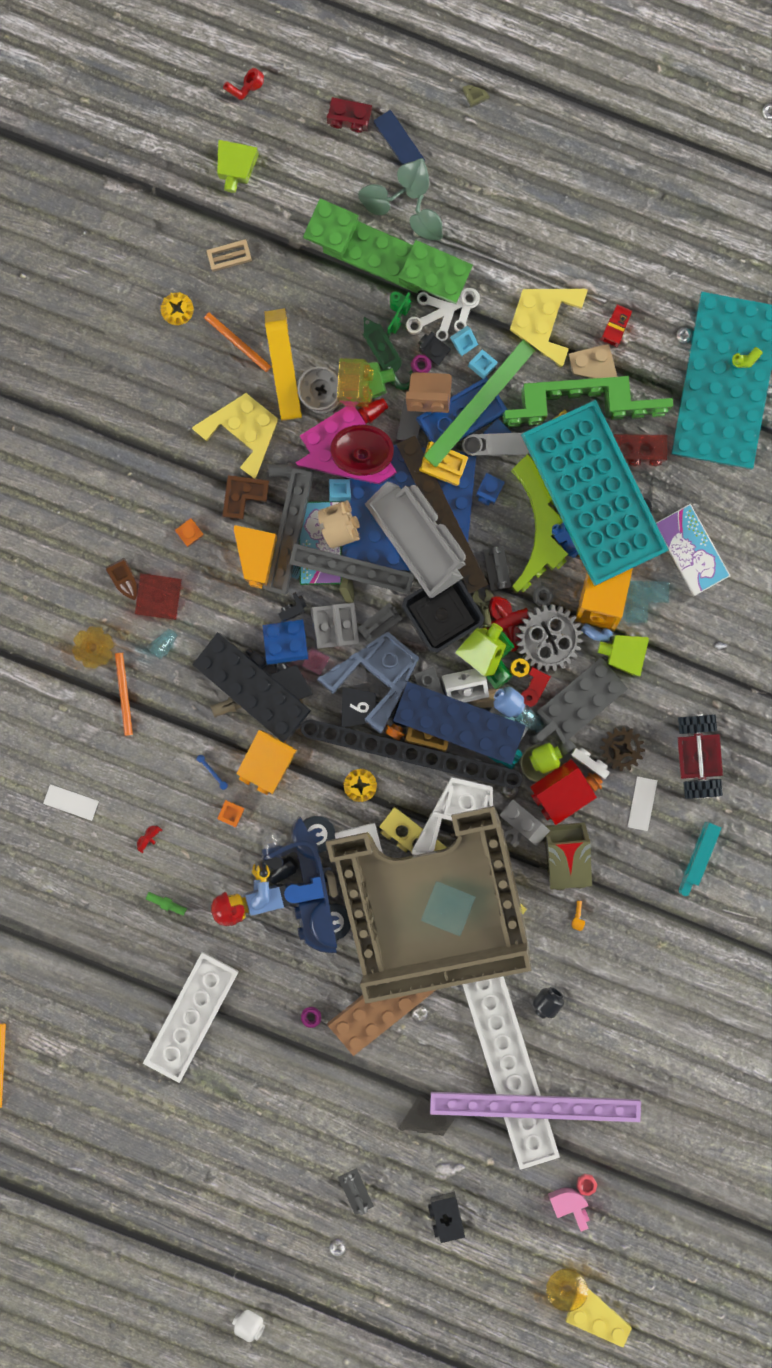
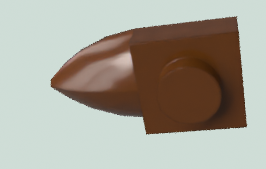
[106,558,137,600]

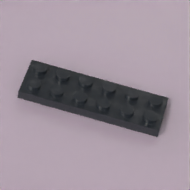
[192,632,311,743]

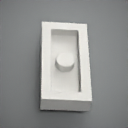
[569,747,610,779]

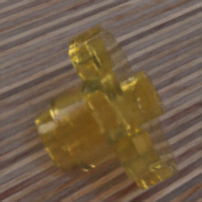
[72,626,115,669]

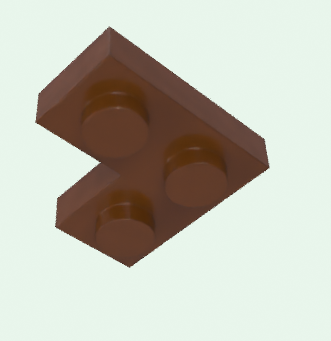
[222,475,269,520]

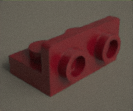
[327,97,372,133]

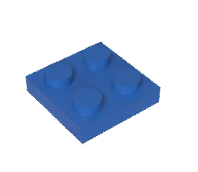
[262,619,308,665]

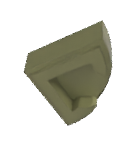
[462,85,490,107]
[339,577,354,603]

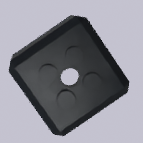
[402,580,484,654]

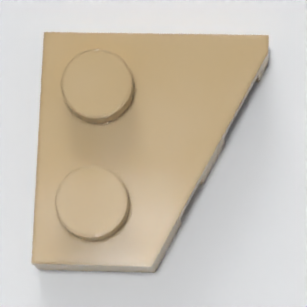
[568,344,617,379]

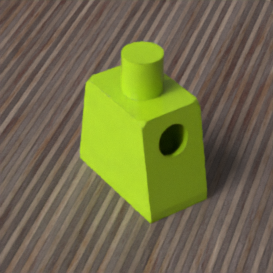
[217,140,259,193]
[456,623,506,676]
[597,635,649,677]

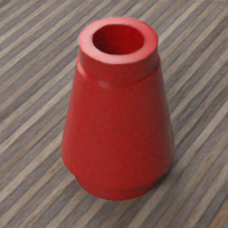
[357,398,388,424]

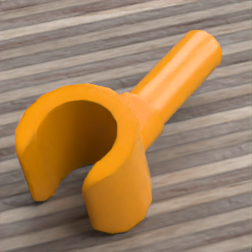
[571,901,585,931]

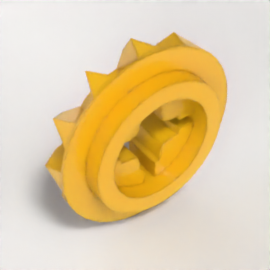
[160,292,194,326]
[344,769,377,802]

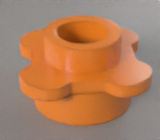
[385,723,405,741]

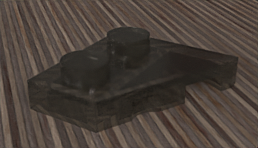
[398,1094,455,1136]

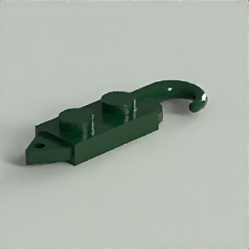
[362,317,414,390]

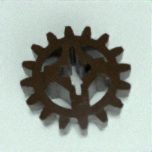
[599,726,645,772]

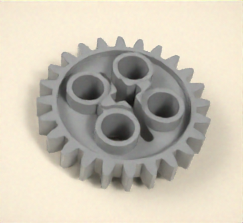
[515,604,583,672]

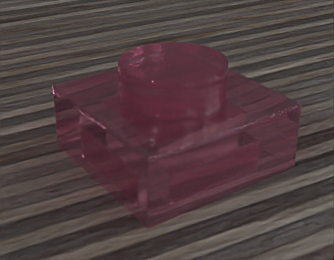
[302,648,330,676]

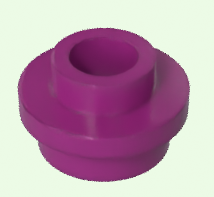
[411,355,432,373]
[301,1007,322,1028]

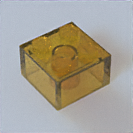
[337,358,373,407]

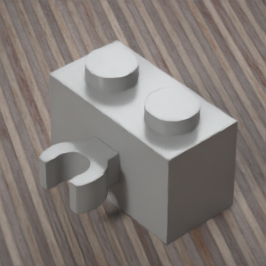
[500,800,550,847]

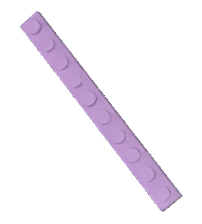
[430,1092,641,1122]

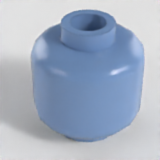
[494,687,525,718]

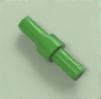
[146,892,187,916]

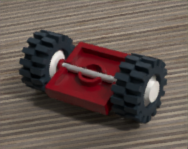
[677,714,723,799]

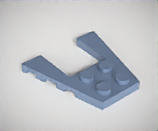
[317,632,419,734]

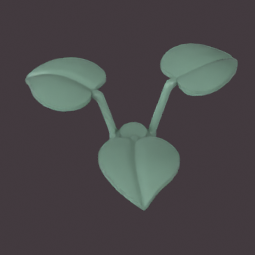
[358,158,443,240]

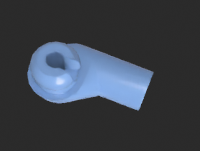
[581,623,613,642]

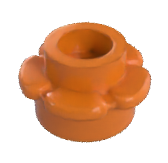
[585,773,603,792]

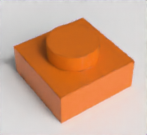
[175,518,204,547]
[217,800,245,827]

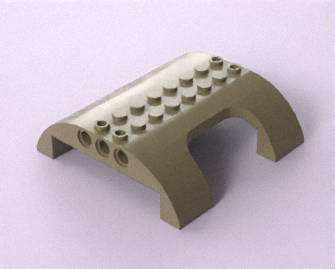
[326,806,532,1004]

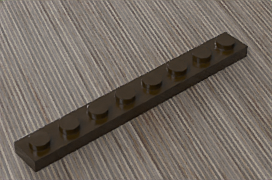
[396,436,488,594]

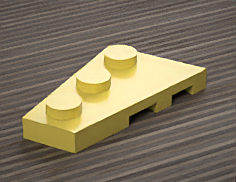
[565,1282,632,1347]

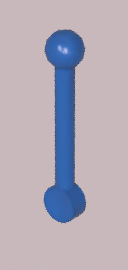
[197,755,228,790]

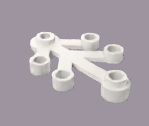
[406,288,480,342]

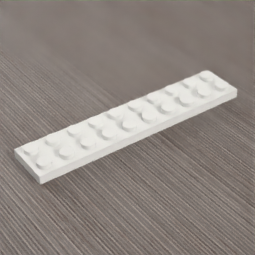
[462,976,560,1170]

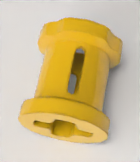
[510,658,530,678]

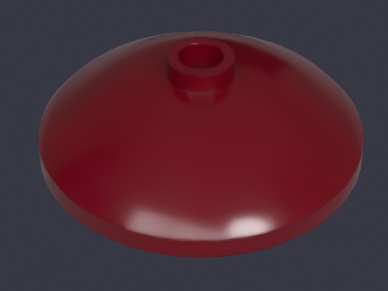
[330,425,394,476]

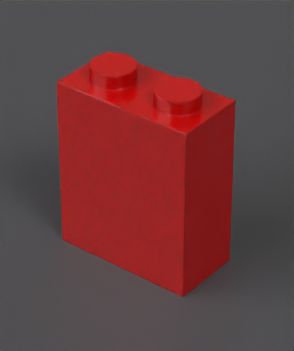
[530,759,597,825]

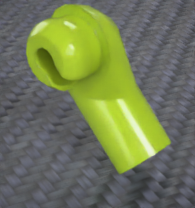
[732,347,763,368]

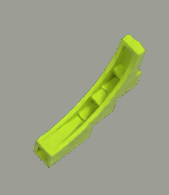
[511,454,568,593]

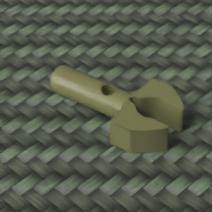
[472,589,493,627]

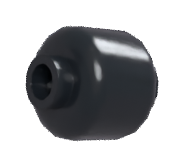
[533,987,564,1019]

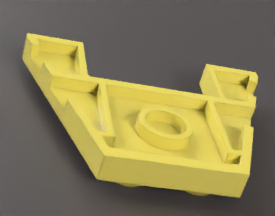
[510,289,588,367]
[192,393,278,479]

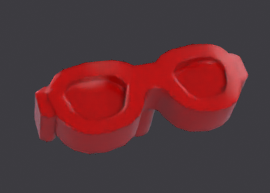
[137,826,163,854]

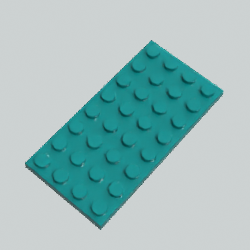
[671,292,772,470]
[521,400,669,586]

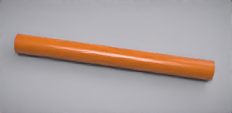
[204,312,272,372]
[115,653,133,736]

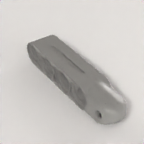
[462,433,530,456]

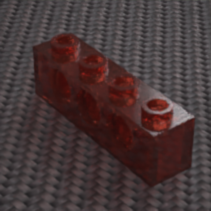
[613,434,668,466]

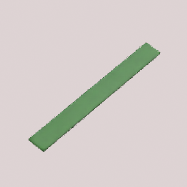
[424,339,535,467]

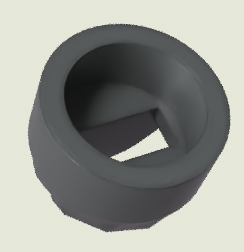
[558,740,576,756]

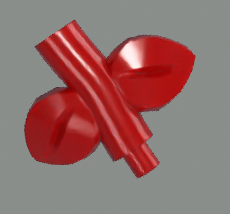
[485,597,529,652]

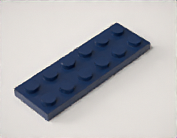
[393,682,526,765]

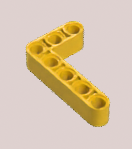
[264,308,302,421]

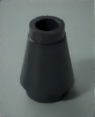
[268,855,299,885]

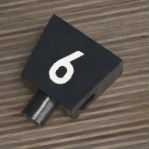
[342,687,379,727]

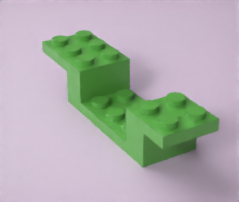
[303,198,473,304]
[502,376,673,428]

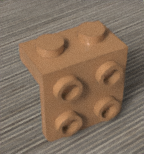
[406,372,452,413]

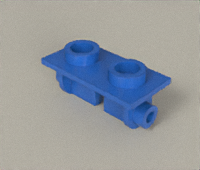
[552,523,578,558]

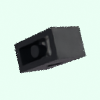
[428,1192,465,1243]

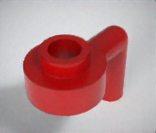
[223,68,264,100]

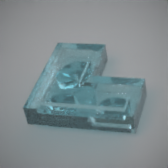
[626,581,669,623]

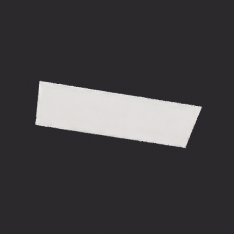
[628,777,658,831]
[43,784,99,821]

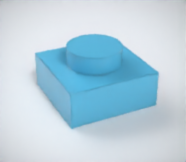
[450,326,478,356]
[468,349,498,380]
[329,479,351,502]

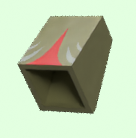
[545,822,592,890]

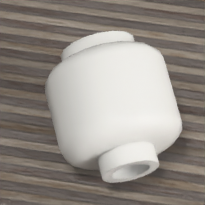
[232,1310,265,1342]

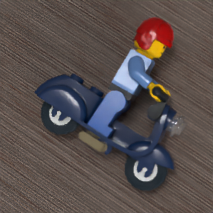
[211,816,351,953]

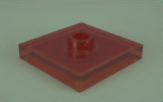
[135,573,182,620]

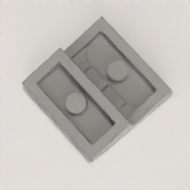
[310,603,359,649]

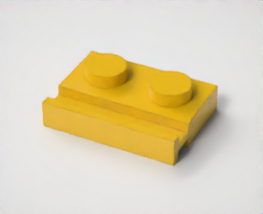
[419,442,468,486]

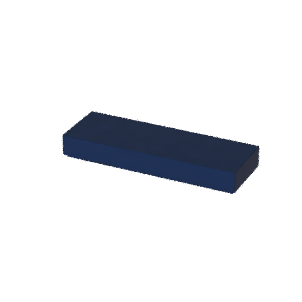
[373,110,425,165]

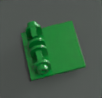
[388,292,412,338]

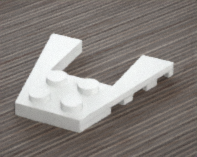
[411,777,493,855]

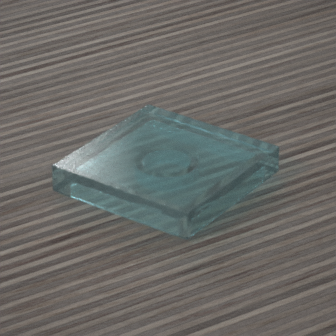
[421,881,476,936]

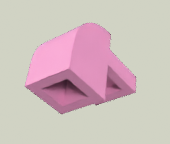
[548,1188,590,1232]

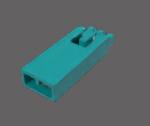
[678,821,722,896]

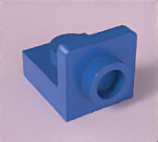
[476,473,505,506]

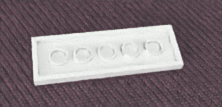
[143,952,239,1083]

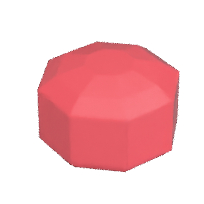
[576,1174,597,1196]

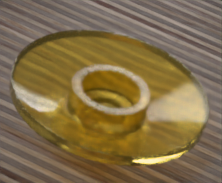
[546,1269,588,1312]

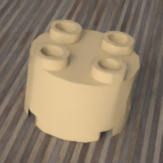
[318,500,360,549]

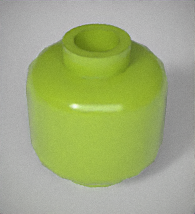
[530,743,562,774]

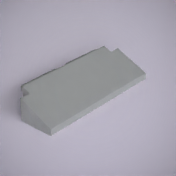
[365,482,466,598]

